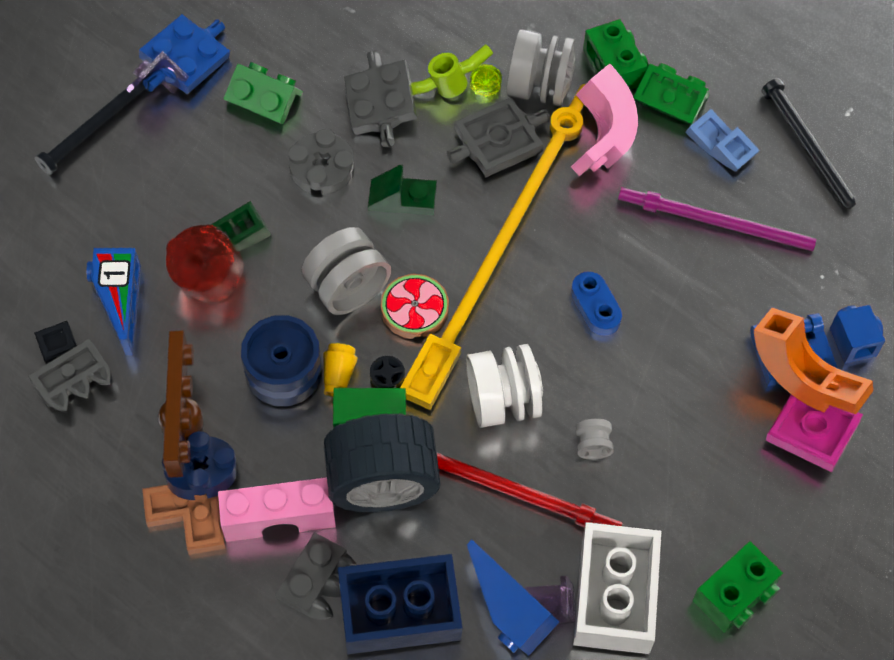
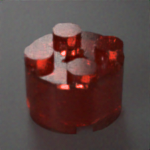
[166,224,244,303]

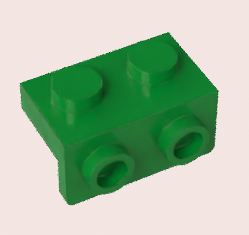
[223,62,303,124]

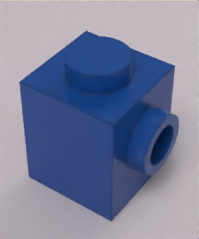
[830,305,886,364]

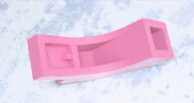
[571,64,638,177]

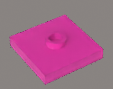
[766,395,863,472]

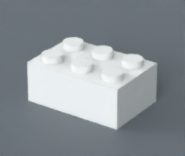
[573,522,661,654]

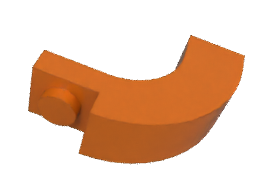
[754,308,873,414]

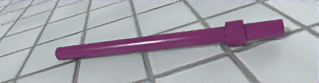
[618,187,817,252]

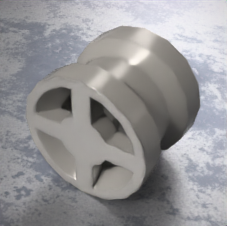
[576,419,614,459]

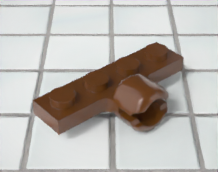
[158,330,204,478]

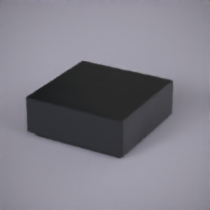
[34,321,77,364]

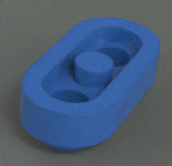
[571,272,622,336]

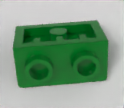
[633,63,710,126]

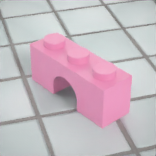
[218,477,336,542]

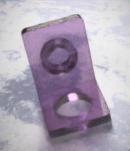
[126,51,189,93]
[525,576,575,624]

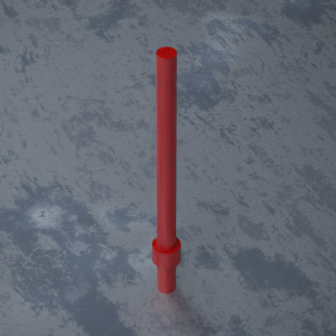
[437,453,623,528]

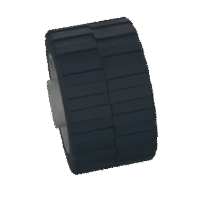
[324,413,441,512]

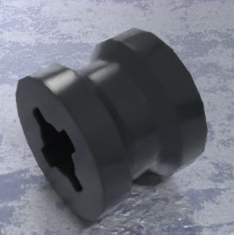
[370,356,405,388]

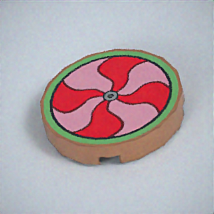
[381,274,449,339]

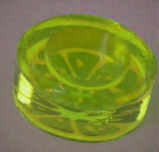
[470,64,502,97]

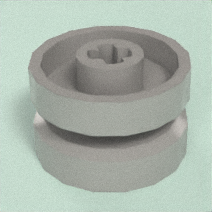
[301,227,391,315]

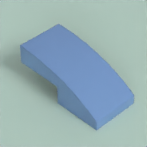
[685,109,760,172]

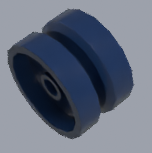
[241,315,322,406]

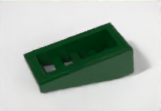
[193,201,271,264]

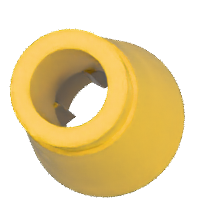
[323,343,358,397]

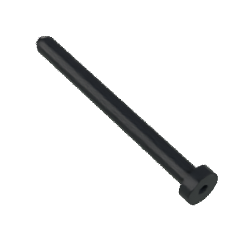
[35,69,154,175]
[761,78,856,209]

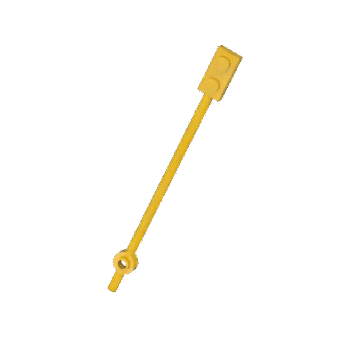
[400,84,585,410]

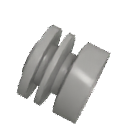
[507,29,576,106]

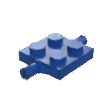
[139,14,230,94]

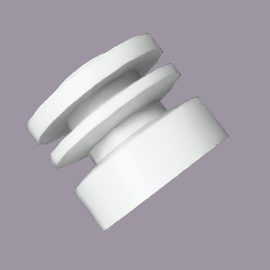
[466,344,543,428]

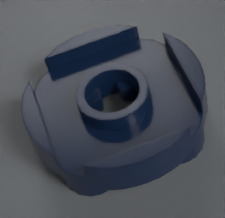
[162,431,237,500]

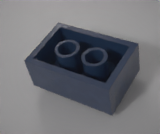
[338,554,463,655]

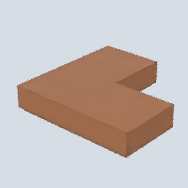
[142,485,226,555]

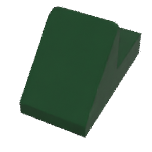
[368,165,437,215]

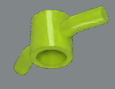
[411,44,493,98]

